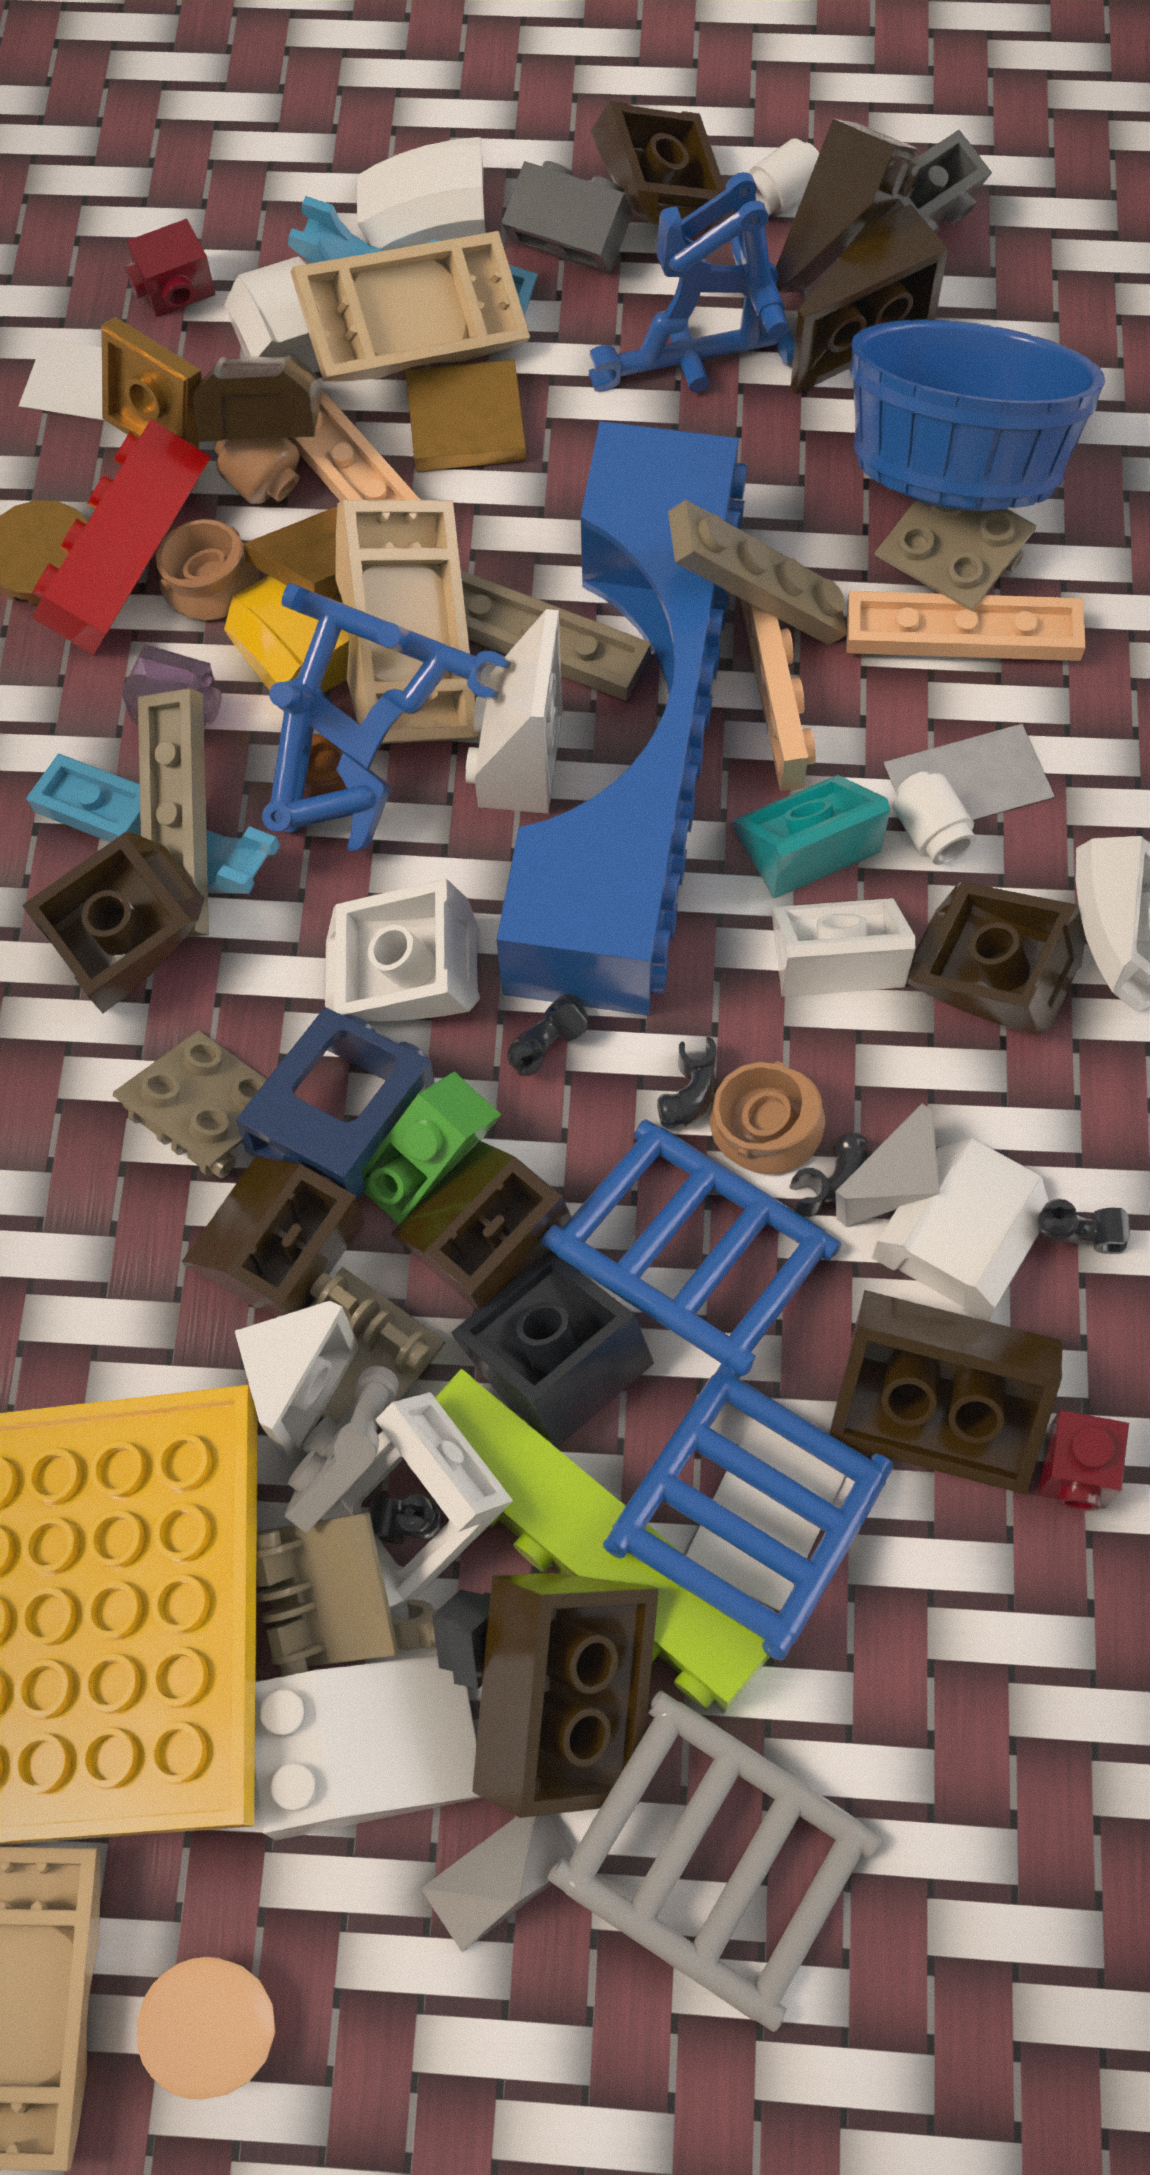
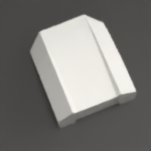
[357,137,486,250]
[224,256,320,373]
[1076,836,1150,1012]
[325,878,480,1022]
[872,1138,1049,1321]

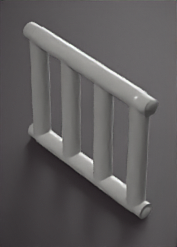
[548,1691,881,2032]

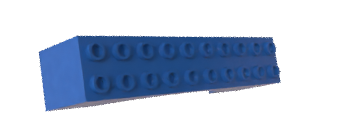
[496,421,748,1016]

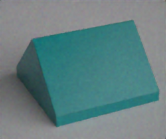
[731,775,890,899]

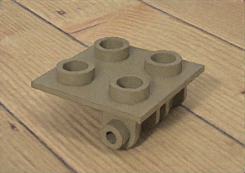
[875,500,1037,612]
[113,1030,267,1178]
[310,1267,446,1429]
[256,1512,399,1677]

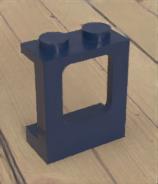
[236,1007,435,1201]

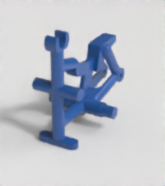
[589,172,795,393]
[262,583,511,851]

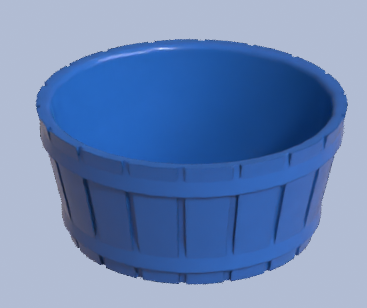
[850,320,1105,511]

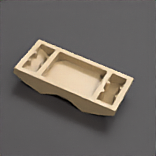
[290,231,530,382]
[335,500,479,744]
[0,1847,101,2171]

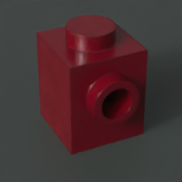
[125,219,216,317]
[1037,1410,1129,1511]

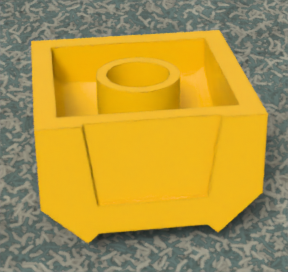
[224,575,349,692]

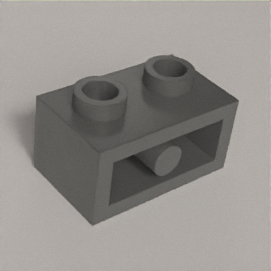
[886,129,992,234]
[501,161,633,274]

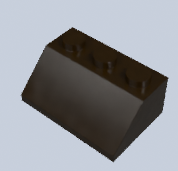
[829,1290,1062,1495]
[472,1573,659,1818]

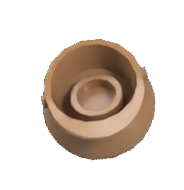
[156,519,259,620]
[709,1061,825,1174]

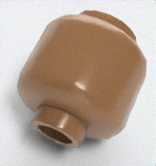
[215,437,300,504]

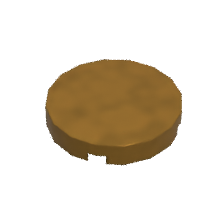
[0,500,88,605]

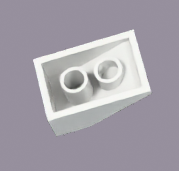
[466,609,563,814]
[255,1656,482,1840]

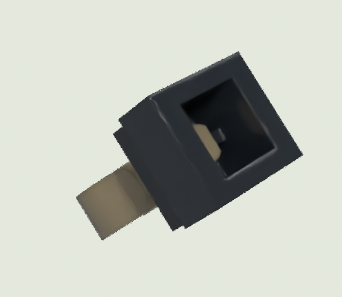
[392,1590,491,1689]

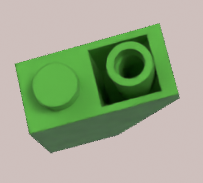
[361,1071,501,1225]

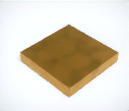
[101,317,201,449]
[405,360,526,472]
[243,507,340,598]

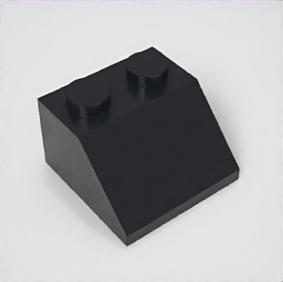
[451,1250,654,1448]

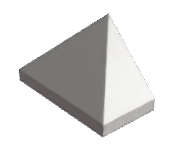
[835,1103,940,1227]
[420,1815,574,1952]

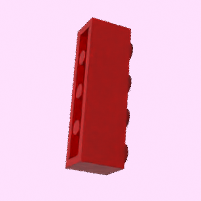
[32,419,211,656]

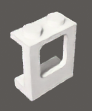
[320,1392,513,1611]

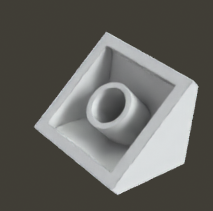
[772,898,915,997]
[235,1301,360,1464]

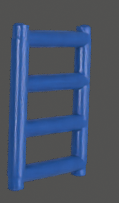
[541,1119,842,1376]
[603,1364,893,1660]

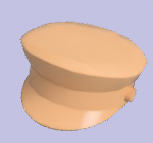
[137,1957,275,2100]

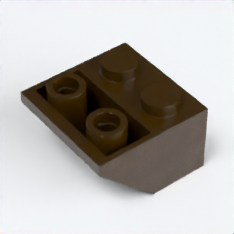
[391,1141,572,1310]
[182,1156,364,1318]

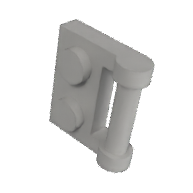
[284,1366,399,1533]

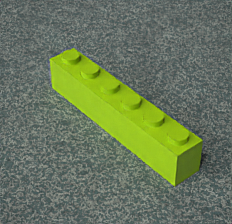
[435,1369,770,1713]

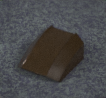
[590,101,726,231]
[193,353,323,442]
[22,832,205,1014]
[907,881,1086,1035]

